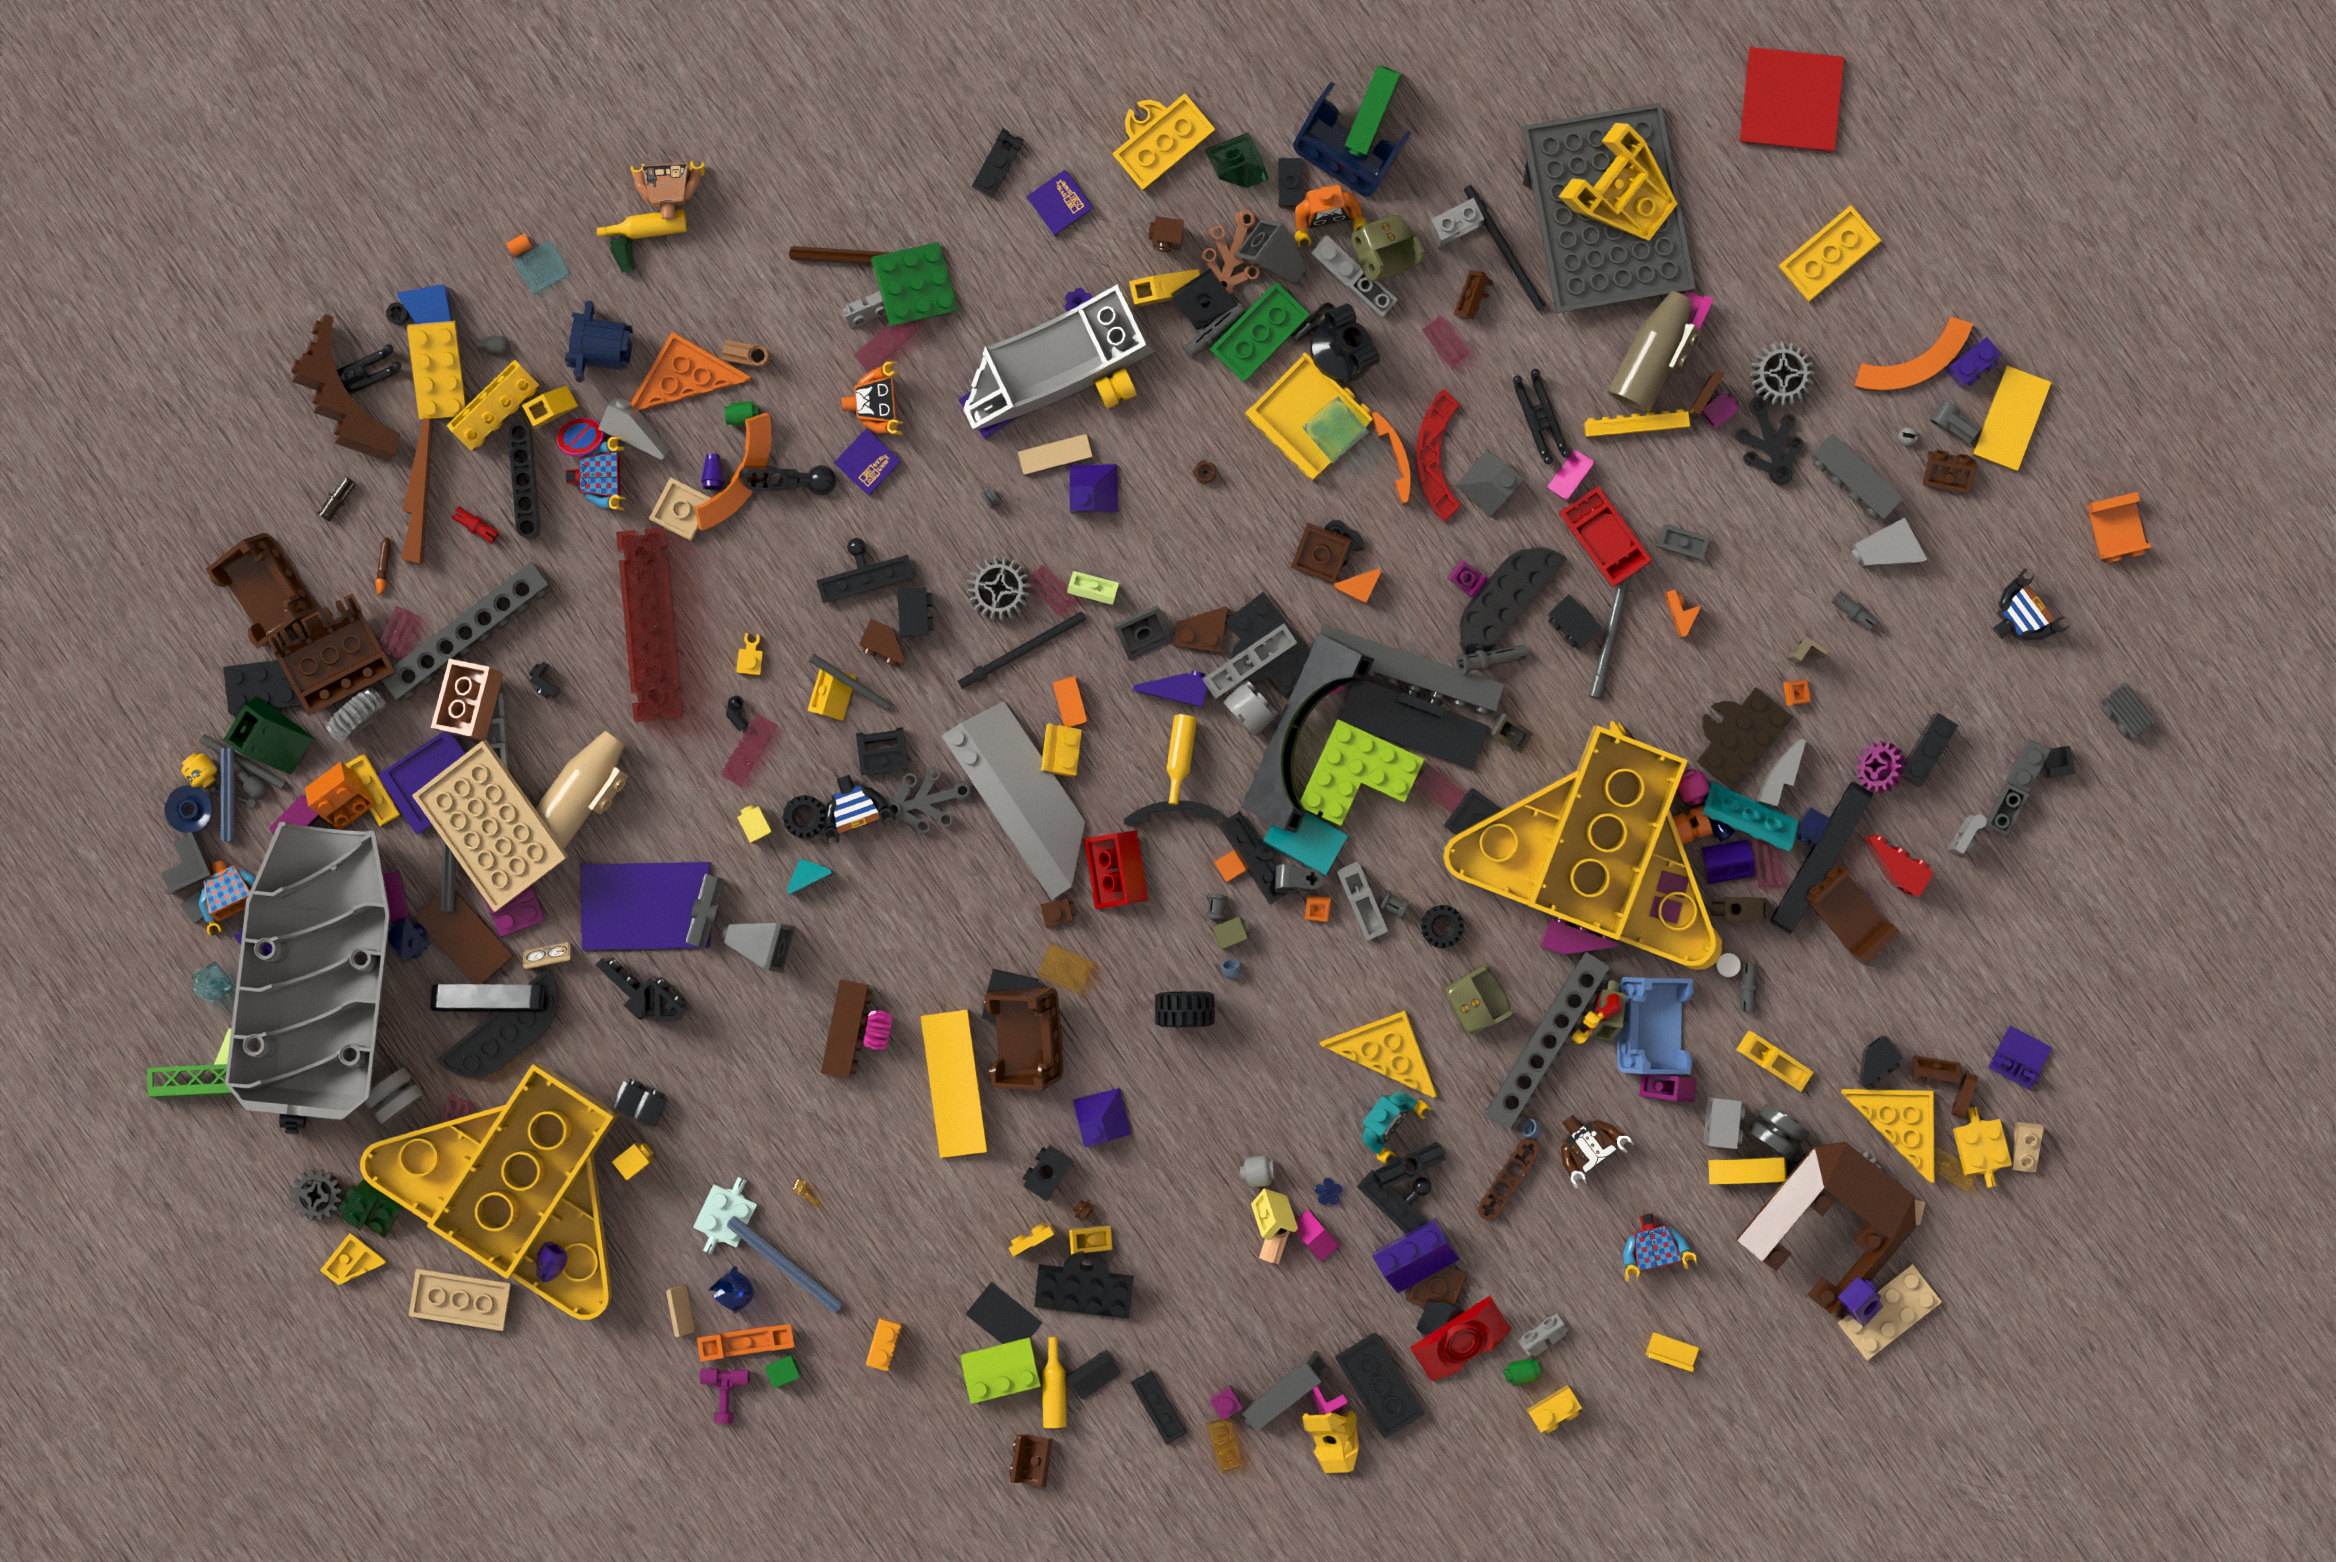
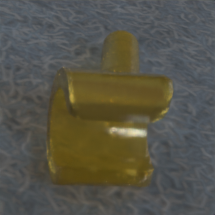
[793,1178,820,1208]

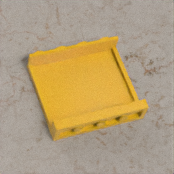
[1245,352,1373,481]

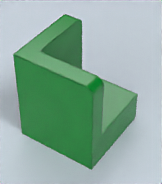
[765,1353,802,1389]

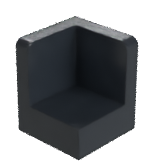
[2044,746,2075,778]

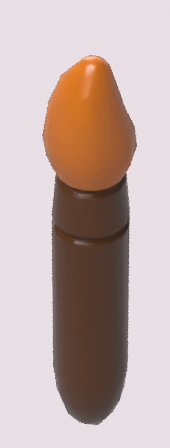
[375,537,391,595]

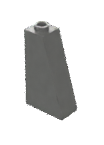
[1242,1350,1330,1432]

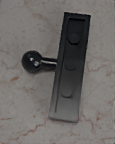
[816,538,915,604]
[1356,1169,1432,1234]

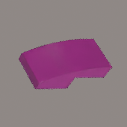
[1447,560,1489,598]

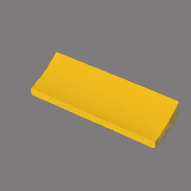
[921,1009,988,1158]

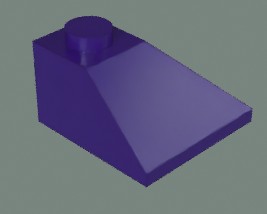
[1070,464,1118,513]
[1073,1088,1131,1147]

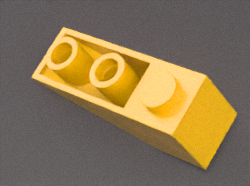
[1129,269,1200,308]

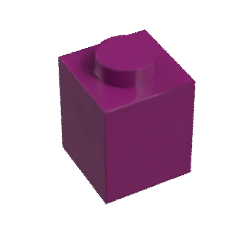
[1701,391,1739,430]
[1210,1385,1243,1421]

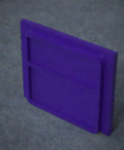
[377,733,466,835]

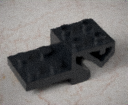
[596,957,689,1021]

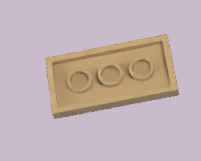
[1836,1264,1942,1361]
[408,1268,512,1331]

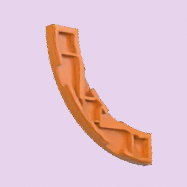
[1854,317,1973,391]
[694,413,771,531]

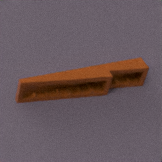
[401,418,433,565]

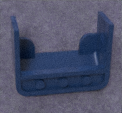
[1293,81,1411,196]

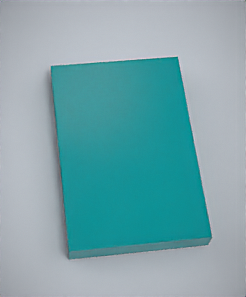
[1262,812,1348,877]

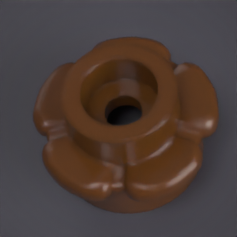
[1193,461,1216,484]
[1073,1200,1095,1221]

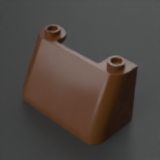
[205,533,317,649]
[983,988,1063,1090]

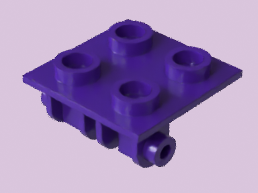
[1988,1026,2052,1090]

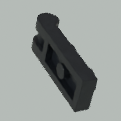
[972,128,1024,198]

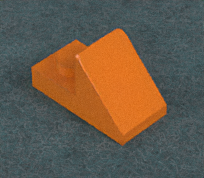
[1664,589,1701,638]

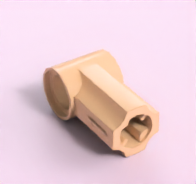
[1259,1229,1290,1264]

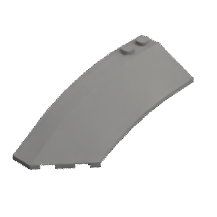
[963,284,1155,430]
[942,701,1086,901]

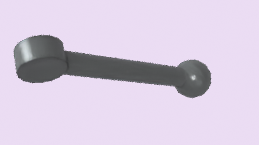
[208,784,256,808]

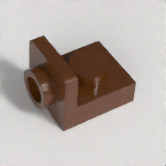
[1040,898,1077,928]

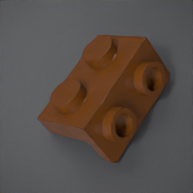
[1009,1434,1053,1487]

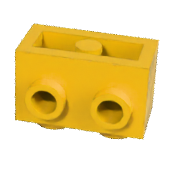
[1527,1385,1582,1433]

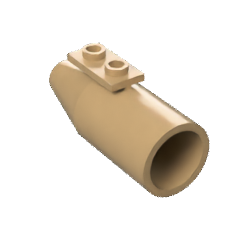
[535,730,628,848]

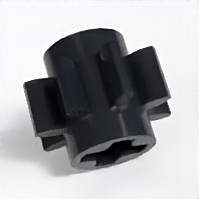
[279,1114,307,1134]

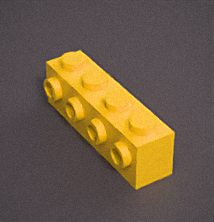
[446,360,539,451]

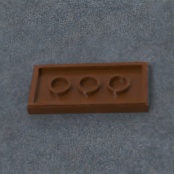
[414,890,514,984]

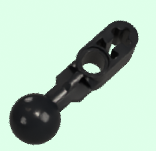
[739,465,836,495]

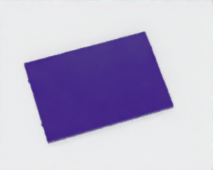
[580,862,712,950]

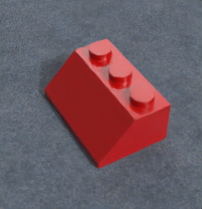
[1084,830,1148,909]

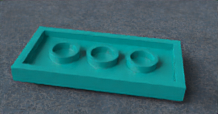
[1702,782,1799,852]

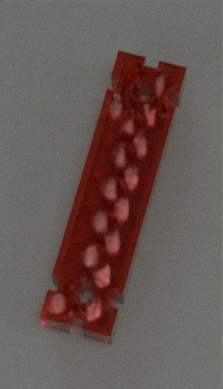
[616,527,684,723]

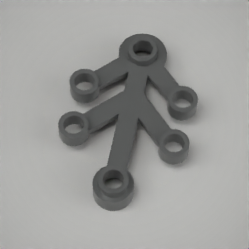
[886,767,973,833]

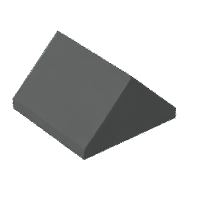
[1114,606,1172,660]

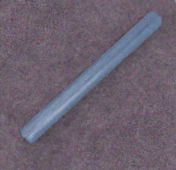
[727,1216,842,1313]

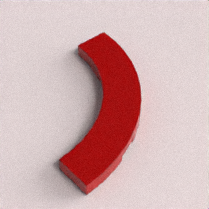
[1416,388,1461,523]

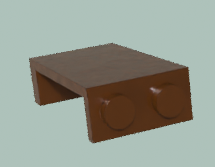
[1805,866,1900,964]

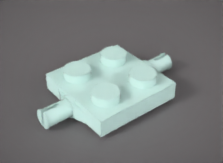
[693,1177,757,1254]

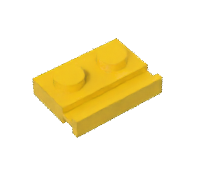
[1041,723,1082,777]

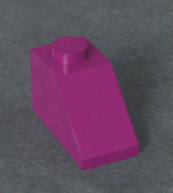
[1639,1074,1697,1102]

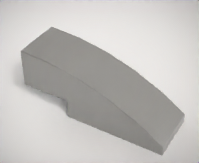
[1757,739,1806,807]
[1336,861,1388,941]

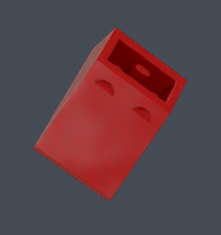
[1863,834,1934,897]

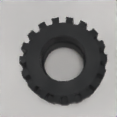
[1155,991,1215,1027]

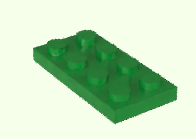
[1210,282,1310,383]

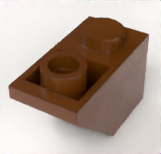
[859,619,905,667]

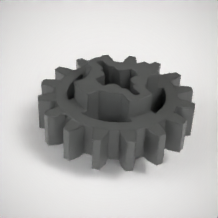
[290,1169,343,1221]

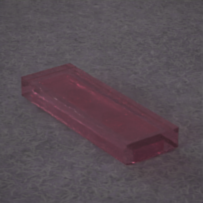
[853,321,923,373]
[720,713,778,787]

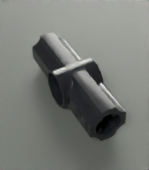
[1373,1141,1446,1190]

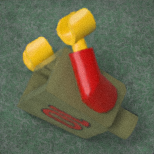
[1571,981,1626,1045]

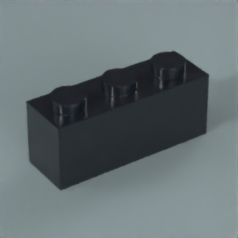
[1901,713,1959,787]

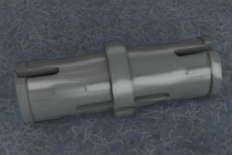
[1831,590,1878,632]
[1739,963,1758,1012]

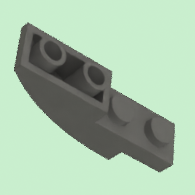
[1986,738,2050,836]

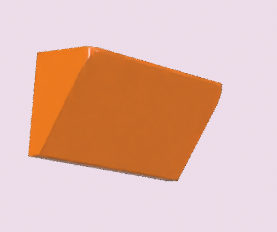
[1053,676,1088,727]

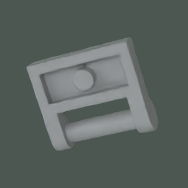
[1947,814,1987,854]

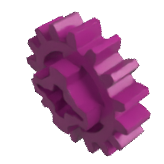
[1855,741,1907,794]

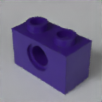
[1838,1276,1883,1327]

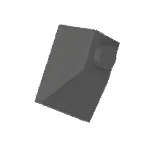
[1455,450,1524,517]

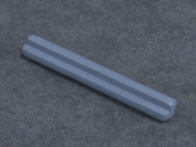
[221,747,235,842]

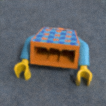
[199,860,256,936]

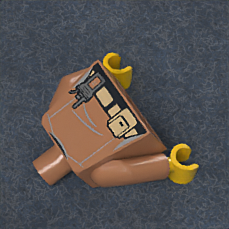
[631,161,705,220]

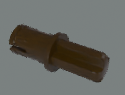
[317,476,356,522]

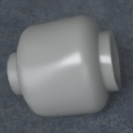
[1240,1155,1276,1188]

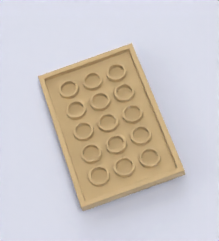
[412,740,569,912]

